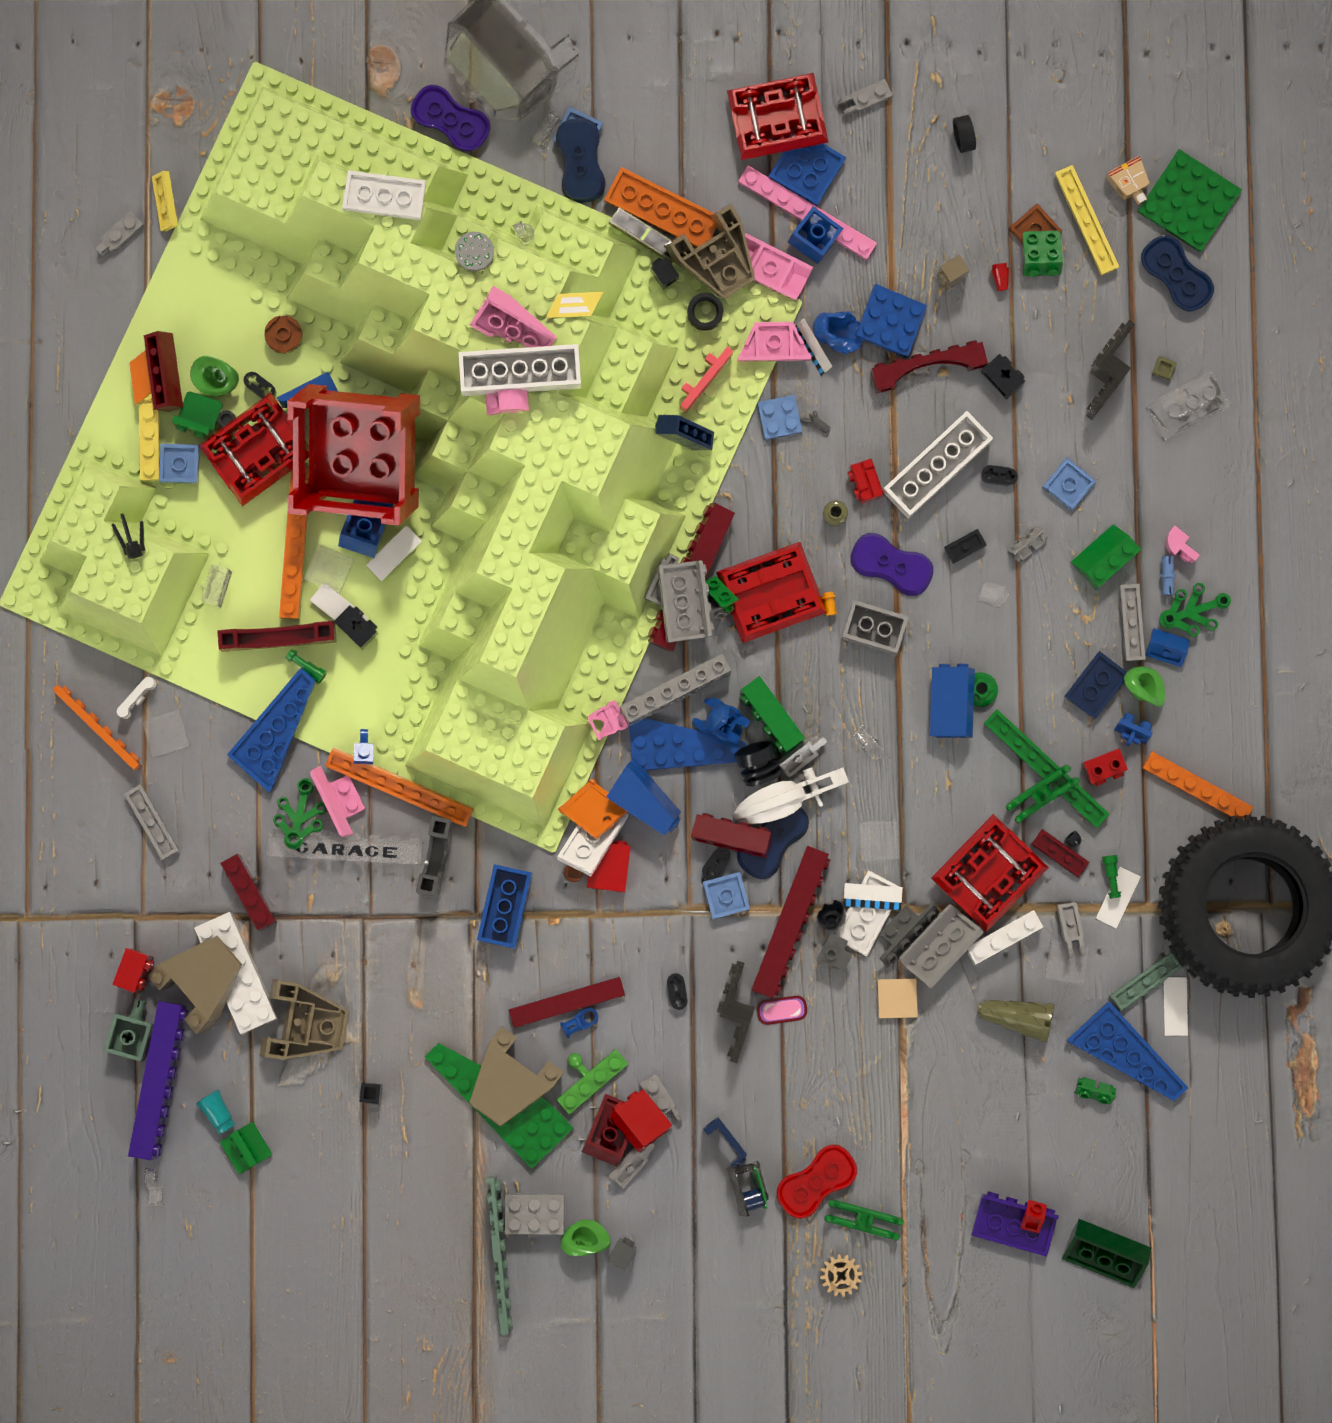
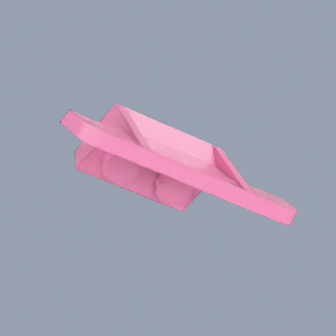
[310,766,366,837]

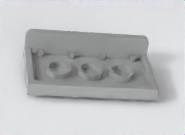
[657,560,714,642]
[899,904,984,989]

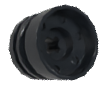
[734,740,783,787]

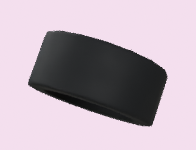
[953,115,976,153]
[687,293,724,331]

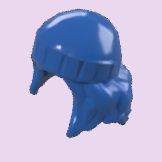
[812,311,864,354]

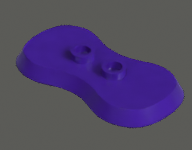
[411,85,491,151]
[851,533,933,596]

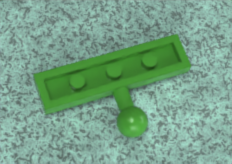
[557,1049,628,1114]

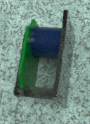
[727,1161,769,1217]

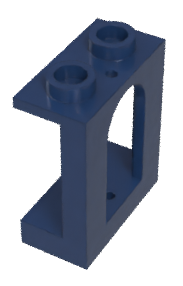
[703,1117,747,1167]

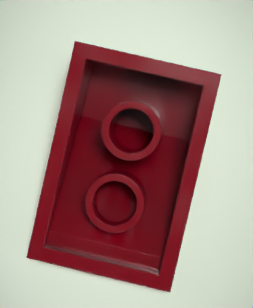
[581,1094,629,1167]

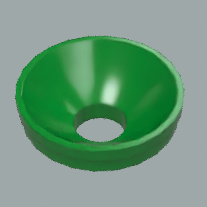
[974,672,998,707]

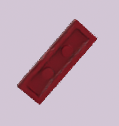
[1031,829,1089,878]

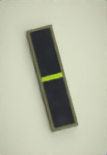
[608,207,673,264]

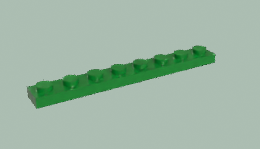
[983,709,1110,828]

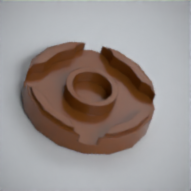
[264,315,303,354]

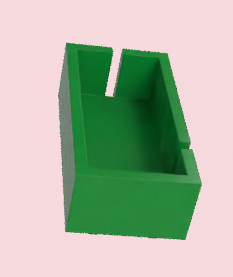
[739,676,805,755]

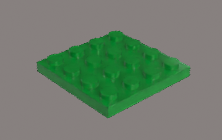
[1137,149,1242,253]

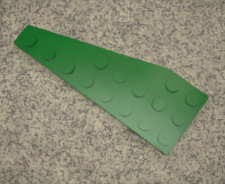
[424,1043,574,1169]

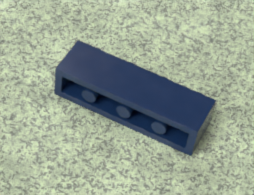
[655,415,714,451]

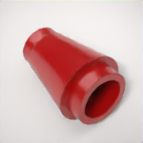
[991,263,1009,291]

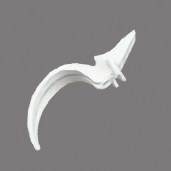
[733,767,849,824]

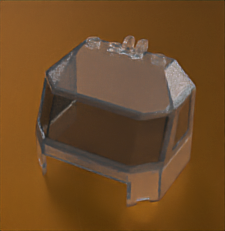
[444,0,579,121]

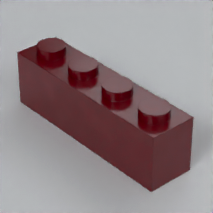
[143,331,183,412]
[691,813,773,859]
[220,854,277,931]

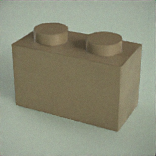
[937,255,970,291]

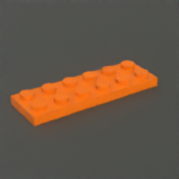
[604,167,717,247]

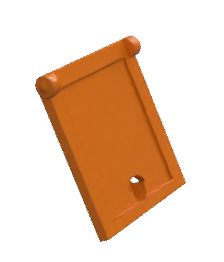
[558,778,628,840]

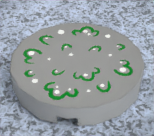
[455,232,494,272]

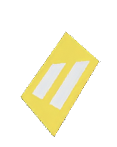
[546,292,603,318]

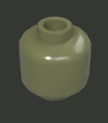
[823,500,848,527]

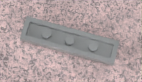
[1119,584,1146,662]
[124,784,179,860]

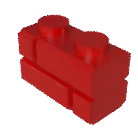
[847,459,884,504]

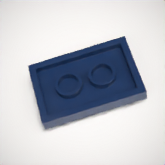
[1064,651,1127,720]

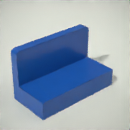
[1145,628,1190,667]

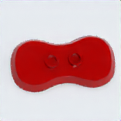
[776,1144,858,1219]

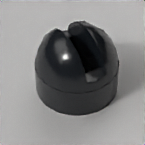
[1064,830,1082,847]

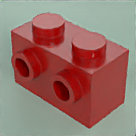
[1081,748,1128,786]

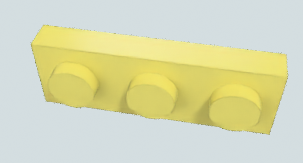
[152,171,178,232]

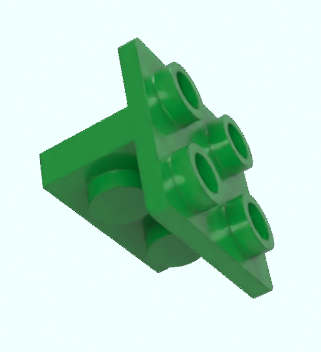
[220,1122,272,1174]

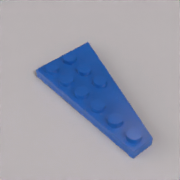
[227,668,317,793]
[629,718,746,771]
[1066,1001,1188,1101]

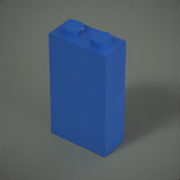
[930,664,975,738]

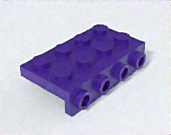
[971,1191,1059,1257]

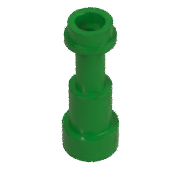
[285,649,327,684]
[1102,855,1121,899]

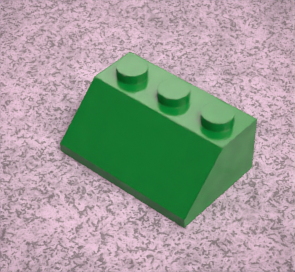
[1071,524,1142,590]

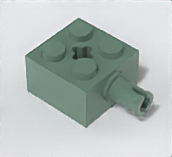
[104,998,154,1062]

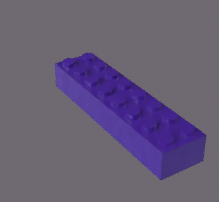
[128,1001,189,1161]

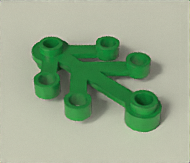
[1159,583,1231,637]
[273,778,327,850]

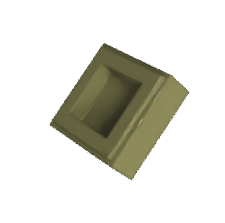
[1152,356,1177,381]

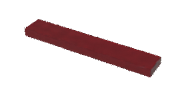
[508,977,625,1028]

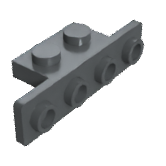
[879,903,940,967]

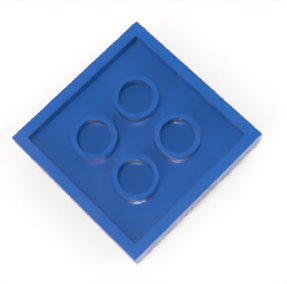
[769,144,846,206]
[855,283,927,358]

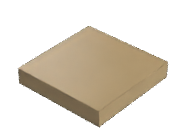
[877,979,918,1018]

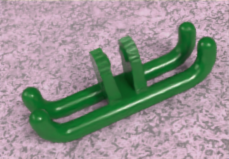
[1006,765,1080,823]
[824,1199,904,1241]

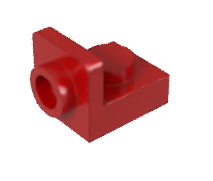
[1020,1200,1047,1233]

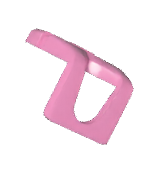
[587,700,628,740]

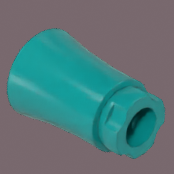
[195,1089,235,1134]

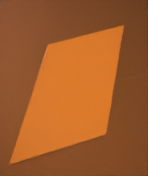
[129,350,151,405]

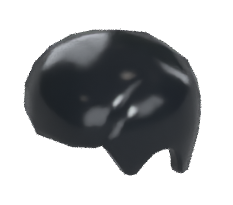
[817,900,846,930]

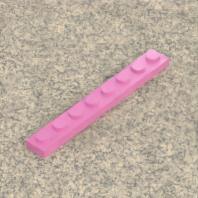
[738,165,877,260]

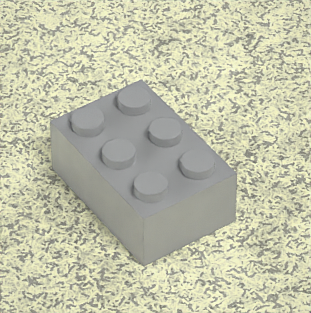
[841,600,908,656]
[505,1194,565,1235]

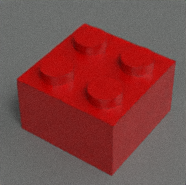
[112,948,155,993]

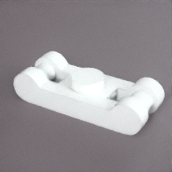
[117,677,157,719]

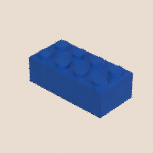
[477,864,533,949]

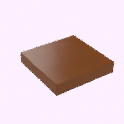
[1009,203,1062,245]

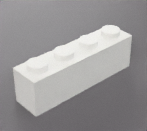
[966,910,1043,965]

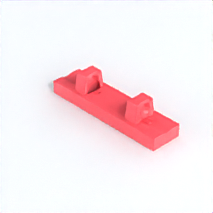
[680,346,733,413]

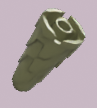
[977,1000,1055,1043]

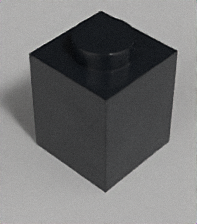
[650,257,679,290]
[359,1082,383,1104]

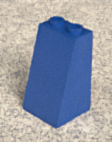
[606,758,681,835]

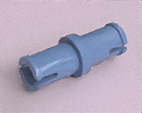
[1160,556,1176,595]

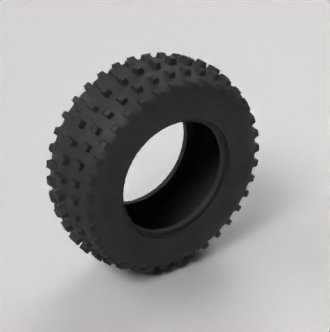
[1158,815,1332,998]

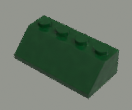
[1062,1219,1152,1288]

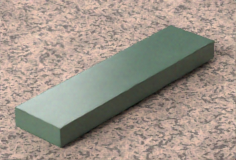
[1109,952,1184,1012]

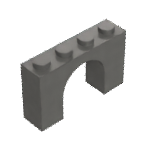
[416,816,454,898]

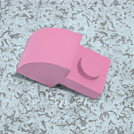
[486,389,529,415]
[1165,525,1200,563]

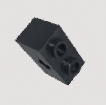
[981,354,1025,400]
[334,605,379,650]

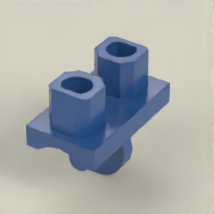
[1114,713,1153,747]

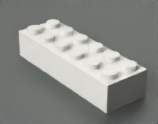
[458,344,581,396]
[883,411,993,519]
[194,912,279,1034]

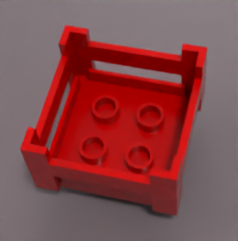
[287,384,420,526]

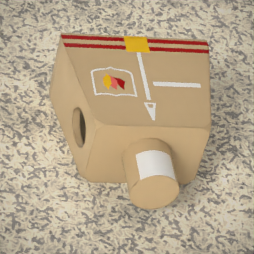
[1105,156,1150,205]

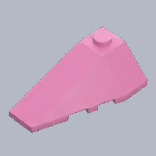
[470,286,557,347]

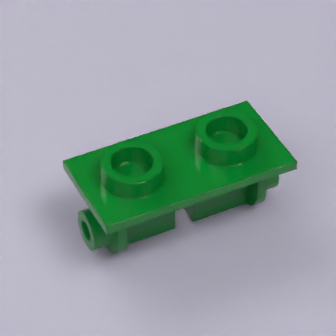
[705,576,739,613]
[1074,1077,1116,1104]

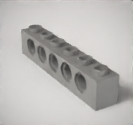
[620,654,731,726]

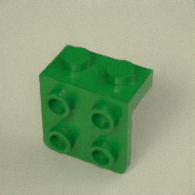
[1022,230,1063,277]
[172,391,223,439]

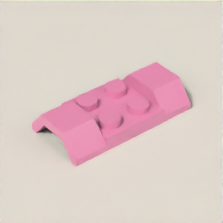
[745,233,813,301]

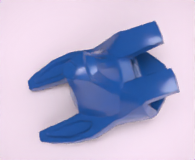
[692,698,750,744]

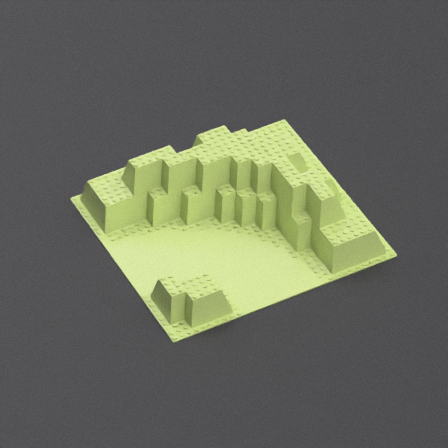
[0,62,802,852]

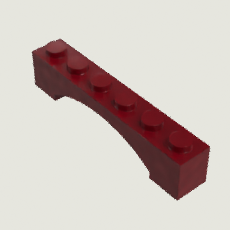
[871,340,988,394]
[217,621,337,652]

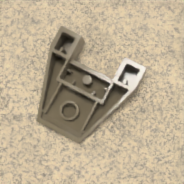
[664,204,755,300]
[148,936,242,1034]
[259,979,349,1060]
[469,1026,564,1127]

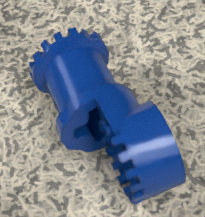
[560,1008,599,1038]

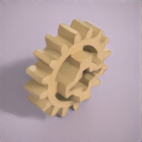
[820,1254,862,1297]

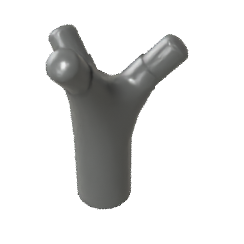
[800,411,830,433]

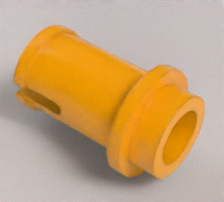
[821,592,837,616]

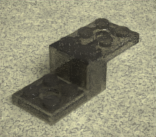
[1086,320,1135,420]
[717,961,755,1063]

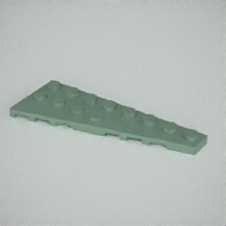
[486,1176,513,1335]

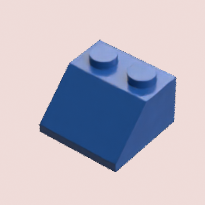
[788,206,844,264]

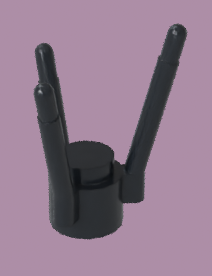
[111,513,146,559]

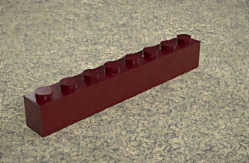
[648,503,735,652]
[751,846,831,999]

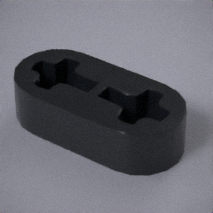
[243,372,277,399]
[981,465,1018,486]
[702,847,731,880]
[667,973,688,1010]

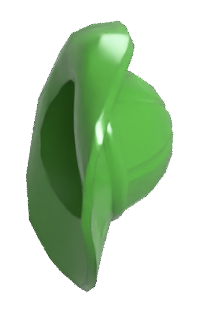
[190,356,239,396]
[1124,666,1165,707]
[561,1219,611,1256]

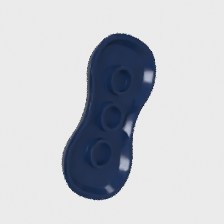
[556,118,605,203]
[1141,235,1214,312]
[737,807,809,879]

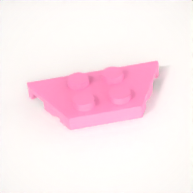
[738,322,811,362]

